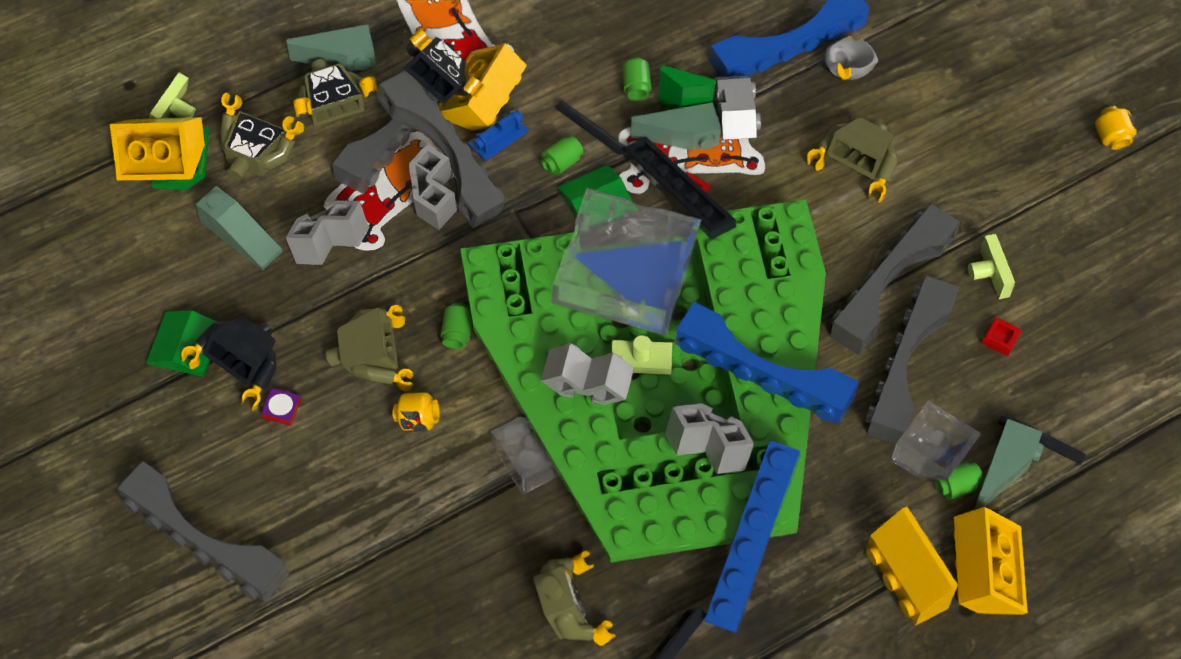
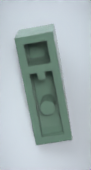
[286,25,376,72]
[630,102,721,150]
[196,186,283,271]
[975,419,1044,509]

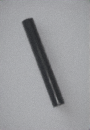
[556,100,626,155]
[998,413,1086,465]

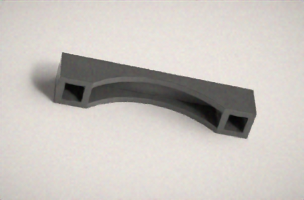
[377,71,505,229]
[332,87,438,194]
[830,204,960,355]
[865,275,960,447]
[117,461,289,603]

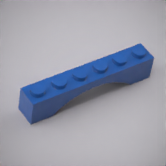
[710,0,869,77]
[675,302,859,424]
[705,440,801,633]

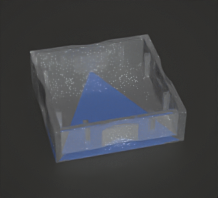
[551,188,701,336]

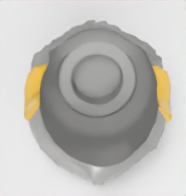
[824,36,878,80]

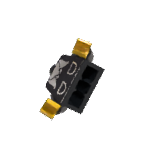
[403,28,486,104]
[181,317,276,411]

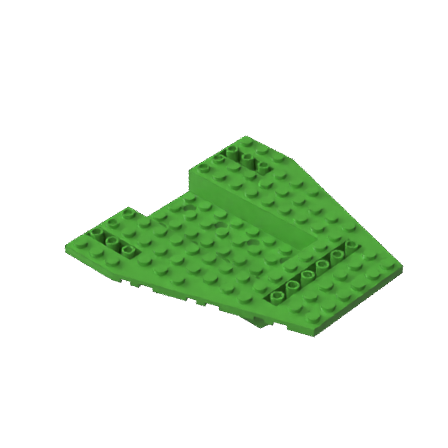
[460,199,826,563]

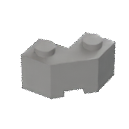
[714,75,761,140]
[409,144,457,230]
[286,200,369,265]
[540,343,634,405]
[665,403,754,474]

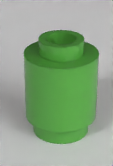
[622,57,652,101]
[541,136,583,176]
[440,303,472,349]
[935,462,984,500]

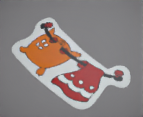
[397,0,514,61]
[619,116,765,194]
[325,131,454,251]

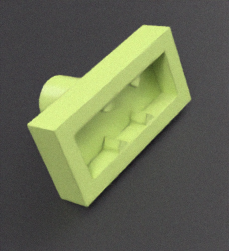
[149,73,196,119]
[968,234,1015,299]
[612,335,672,375]

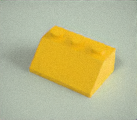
[438,43,527,131]
[110,117,205,181]
[866,506,958,625]
[953,507,1028,615]

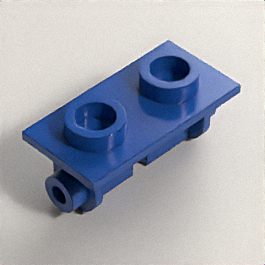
[468,110,529,162]

